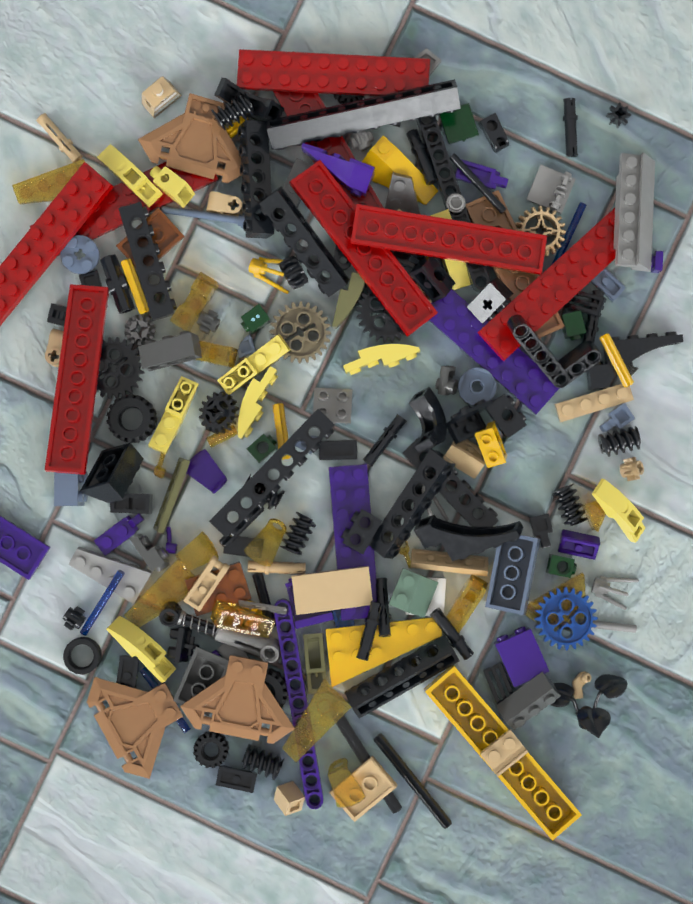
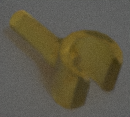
[154,453,166,479]
[399,541,411,568]

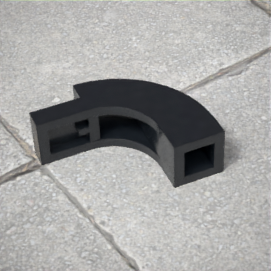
[214,78,285,122]
[409,387,447,452]

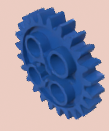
[534,587,598,650]

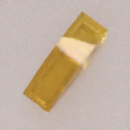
[195,341,238,368]

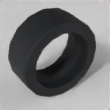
[63,637,102,675]

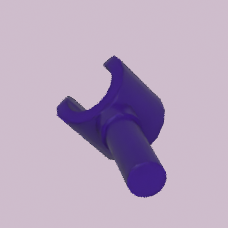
[165,527,177,554]

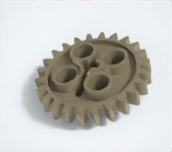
[269,301,331,364]

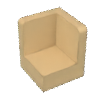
[274,781,305,816]

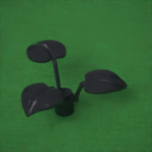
[551,674,628,738]

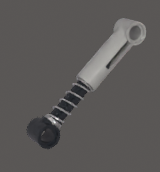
[159,601,280,663]

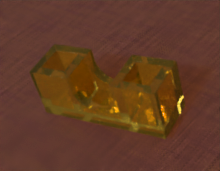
[170,272,219,331]

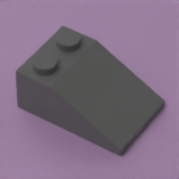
[173,646,229,716]

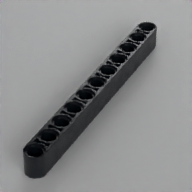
[416,116,490,292]

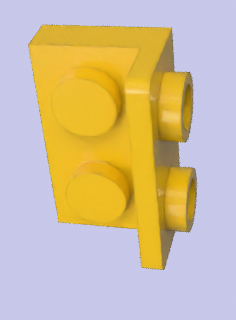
[475,421,507,468]

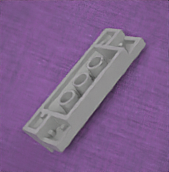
[613,153,655,272]

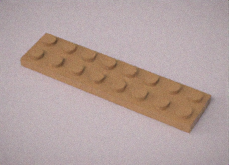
[465,190,565,338]

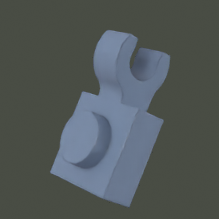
[599,403,635,433]

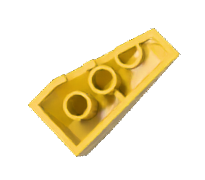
[362,135,439,205]

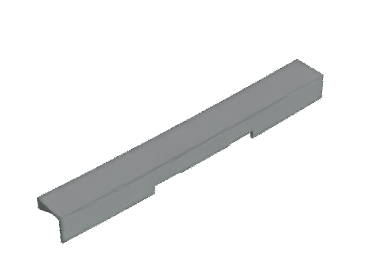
[238,600,287,614]

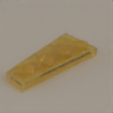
[12,159,85,205]
[124,559,195,628]
[282,679,351,762]

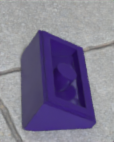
[558,529,600,560]

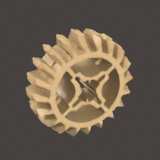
[515,206,566,257]

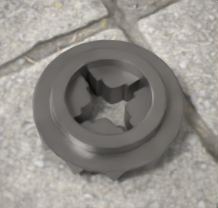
[124,315,155,345]

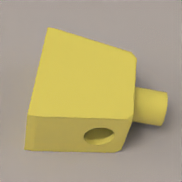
[150,166,195,208]

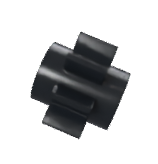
[606,102,631,128]
[62,606,86,630]

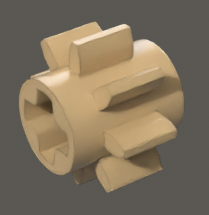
[620,457,644,481]

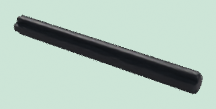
[333,712,402,814]
[374,733,452,829]

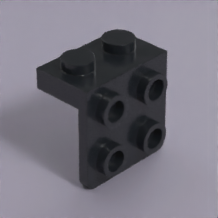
[445,399,493,445]

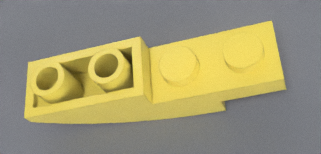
[97,144,163,207]
[218,334,291,395]
[343,344,420,375]
[238,366,278,440]
[148,376,199,455]
[592,479,645,543]
[106,616,176,683]

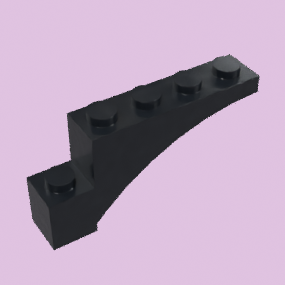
[586,332,683,390]
[414,514,523,561]

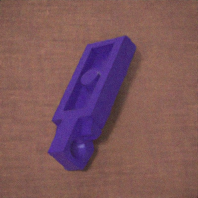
[455,159,509,190]
[94,514,145,556]

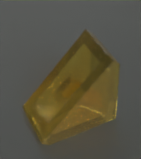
[582,499,606,532]

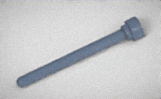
[160,206,245,229]

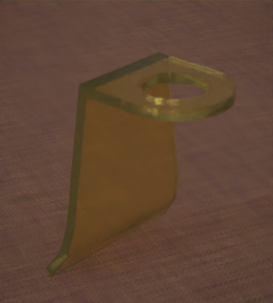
[244,518,287,567]
[175,531,219,573]
[328,758,365,808]

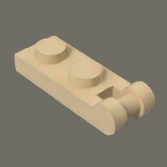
[183,555,230,612]

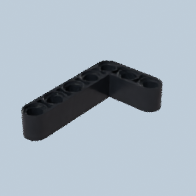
[507,315,601,388]

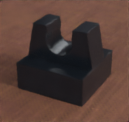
[47,303,67,326]

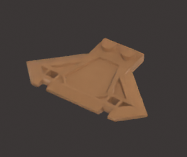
[138,93,242,184]
[180,655,295,744]
[87,677,184,779]

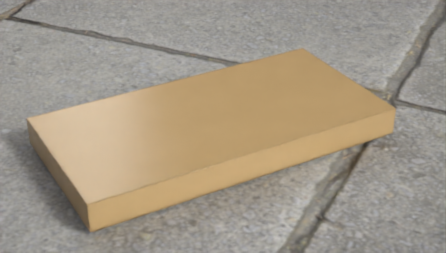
[291,566,373,615]

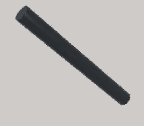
[449,153,506,214]

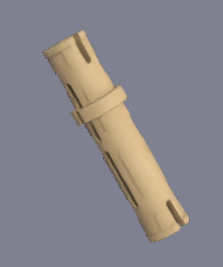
[36,113,83,164]
[248,559,306,575]

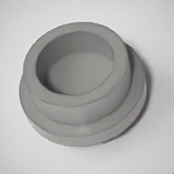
[446,193,466,213]

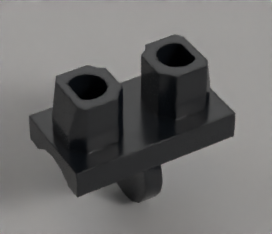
[167,627,200,663]

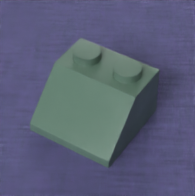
[389,568,439,618]

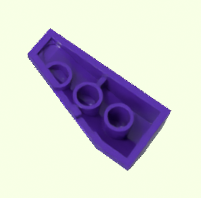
[301,143,375,197]

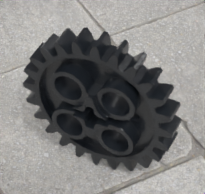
[356,287,406,343]
[96,337,145,399]

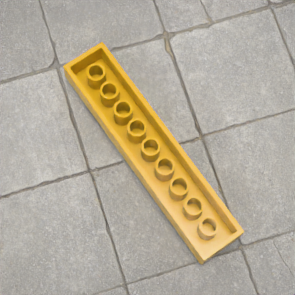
[424,665,582,841]

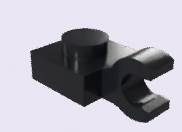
[529,513,553,548]

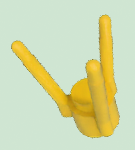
[249,257,289,294]

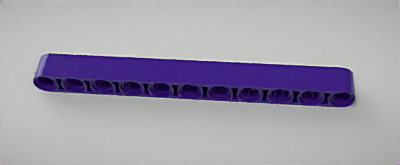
[274,598,323,809]

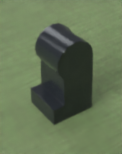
[478,113,509,153]

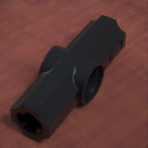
[100,254,135,314]

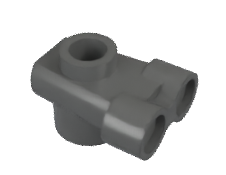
[435,365,458,396]

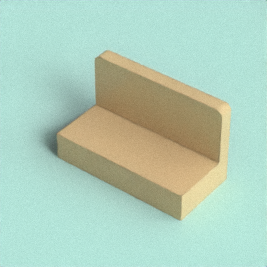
[445,440,485,479]

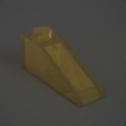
[446,575,488,633]
[210,600,275,638]

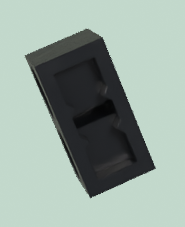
[110,494,153,514]
[341,509,382,554]

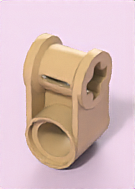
[206,191,243,216]
[45,328,64,367]

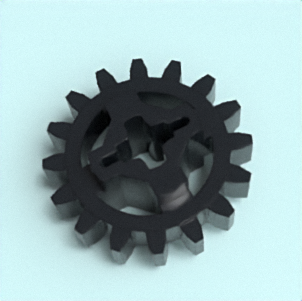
[199,392,239,434]

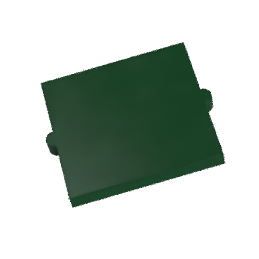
[439,103,479,144]

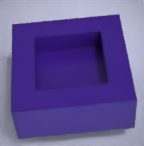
[651,251,664,273]

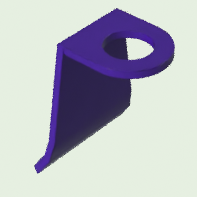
[186,449,227,494]

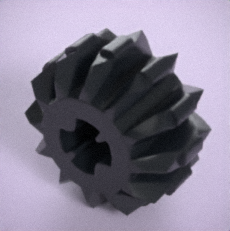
[279,256,308,290]

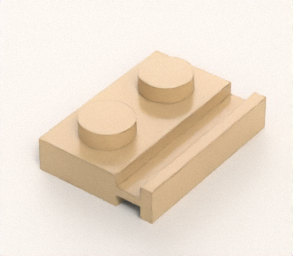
[480,729,528,776]

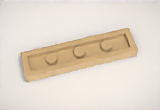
[554,384,634,422]
[410,549,488,576]

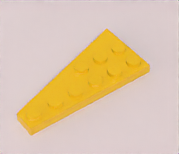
[325,617,442,687]

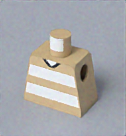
[142,76,182,118]

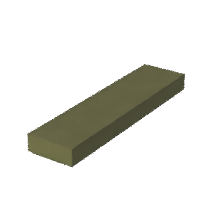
[153,457,190,534]

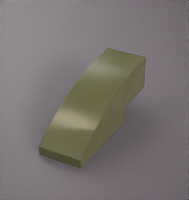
[332,272,365,329]
[303,633,328,695]

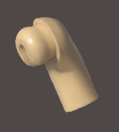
[572,671,591,699]

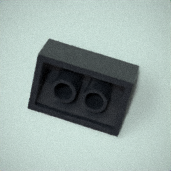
[80,443,144,503]

